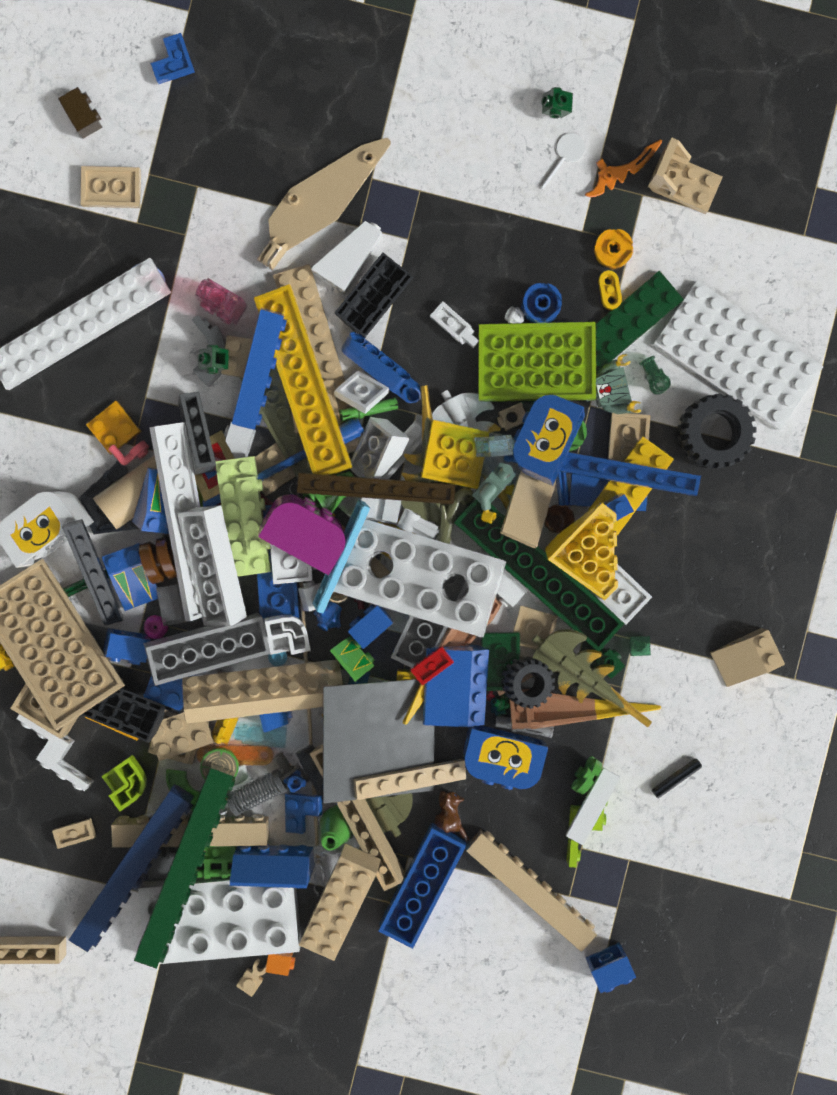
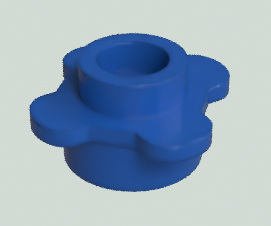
[284,770,307,793]

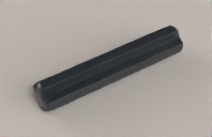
[652,758,702,798]

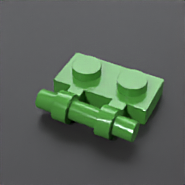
[197,846,237,880]

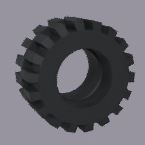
[501,656,555,709]

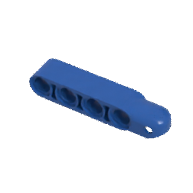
[341,332,421,403]

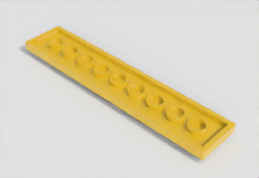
[254,284,353,475]

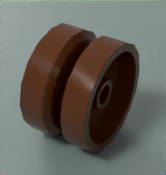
[139,536,177,584]

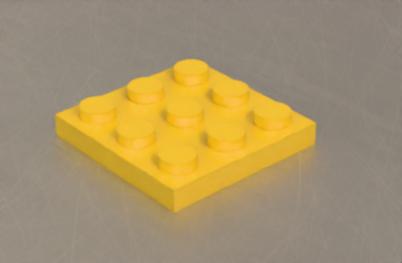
[421,420,489,489]

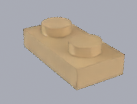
[52,818,96,849]

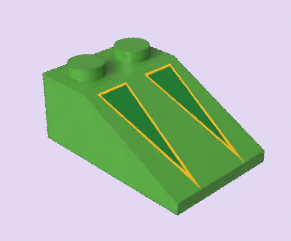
[330,636,375,681]

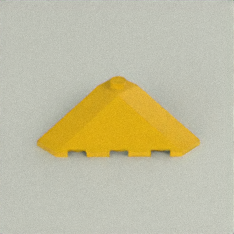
[545,502,618,601]

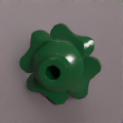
[490,694,510,716]

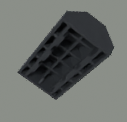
[335,252,413,338]
[81,688,166,743]

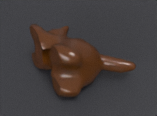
[435,791,470,842]

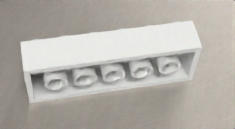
[177,505,247,626]

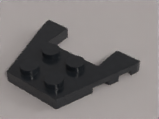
[78,460,139,535]

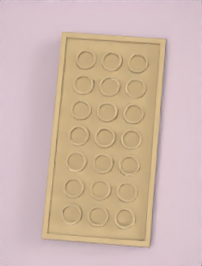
[0,559,125,730]

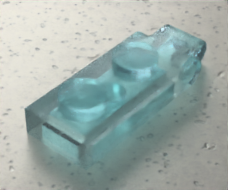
[234,724,287,748]

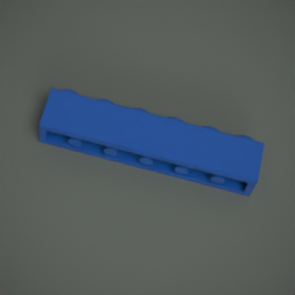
[232,308,287,430]

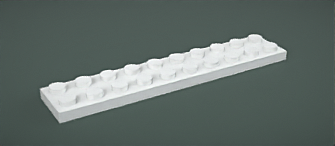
[0,258,171,390]
[150,422,202,621]

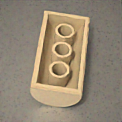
[93,455,157,529]

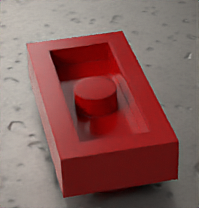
[410,645,454,686]

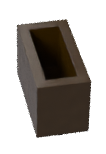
[58,87,103,139]

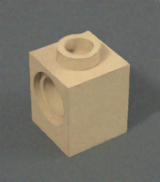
[497,403,525,431]

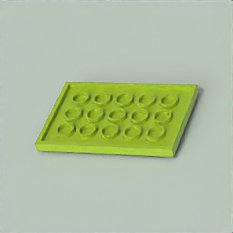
[479,322,596,401]

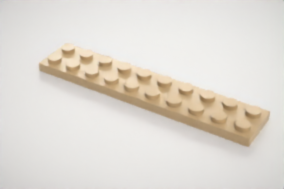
[273,264,362,453]

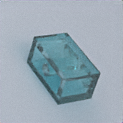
[475,435,514,457]

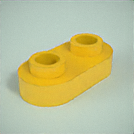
[598,270,622,310]

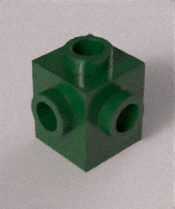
[541,87,573,119]
[197,345,229,374]
[594,648,625,679]

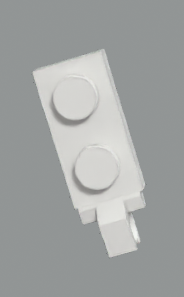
[430,302,479,348]

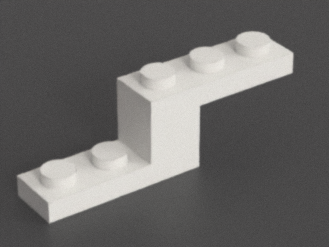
[17,714,94,791]

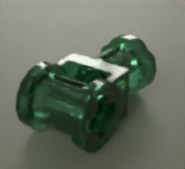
[639,355,671,395]

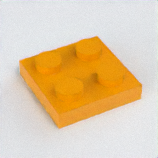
[86,401,142,455]

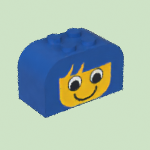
[513,395,585,486]
[463,725,548,790]

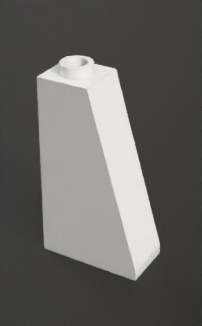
[311,221,382,294]

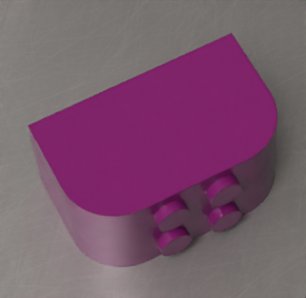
[258,494,345,575]

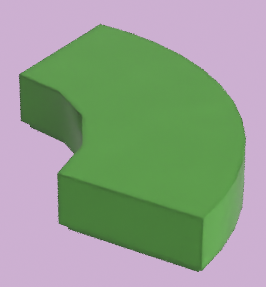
[166,769,200,811]

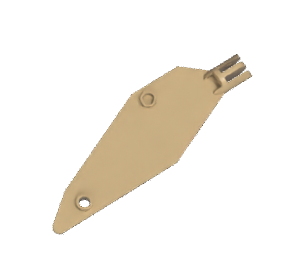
[257,138,391,270]

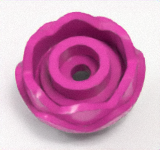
[144,615,168,639]

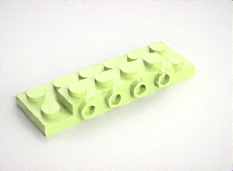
[215,456,271,576]

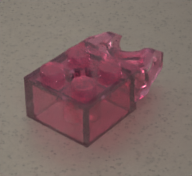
[194,278,247,325]

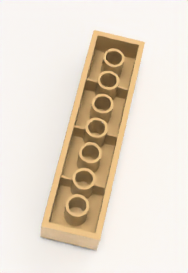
[182,660,343,724]

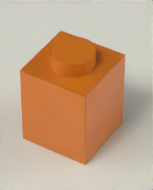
[265,952,296,976]

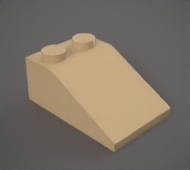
[710,628,785,687]

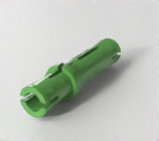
[339,397,398,422]

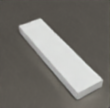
[565,767,620,845]

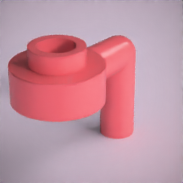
[108,440,149,466]

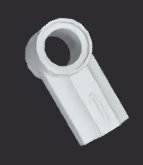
[397,508,438,539]

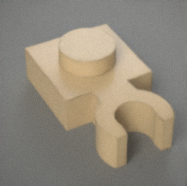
[236,959,267,997]

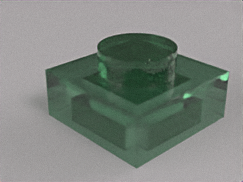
[629,636,651,656]

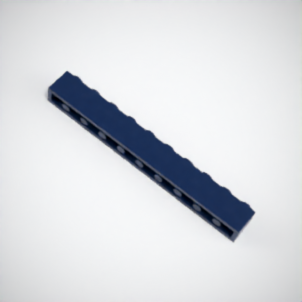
[68,784,194,952]

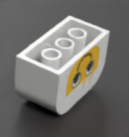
[0,491,94,568]

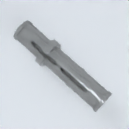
[495,715,554,738]

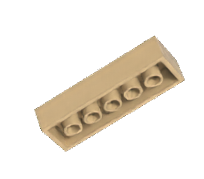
[299,844,381,961]

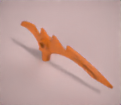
[585,140,662,197]

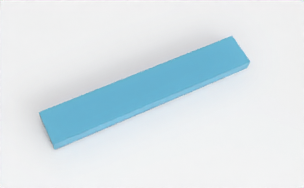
[312,500,370,613]

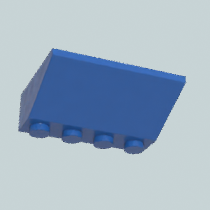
[423,644,489,727]

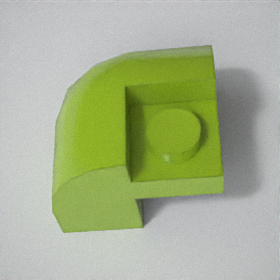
[102,755,147,811]

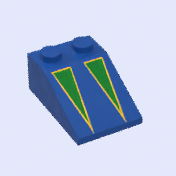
[132,468,169,534]
[102,543,161,611]

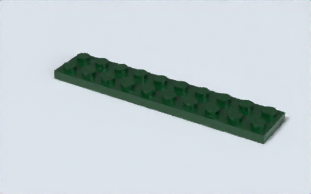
[518,270,684,412]

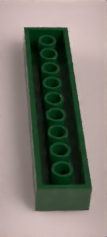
[454,499,625,651]
[134,763,236,969]

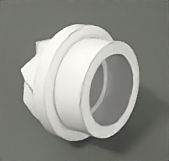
[505,306,524,324]

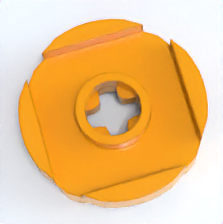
[594,229,633,269]

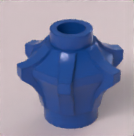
[313,601,342,631]

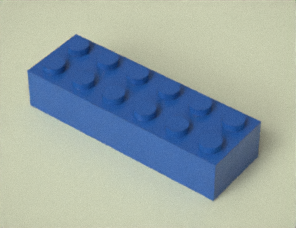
[378,822,466,949]

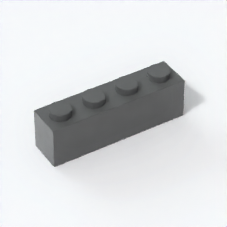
[178,391,216,475]

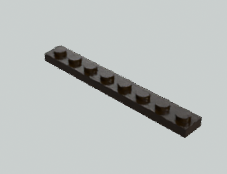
[297,473,455,504]

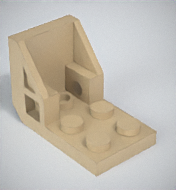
[648,138,722,214]

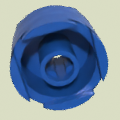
[521,283,562,323]

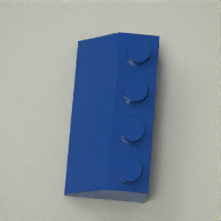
[230,844,315,888]

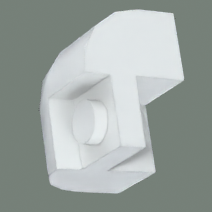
[263,615,311,655]

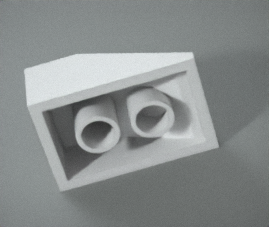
[350,417,409,479]

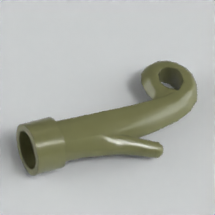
[435,488,474,544]

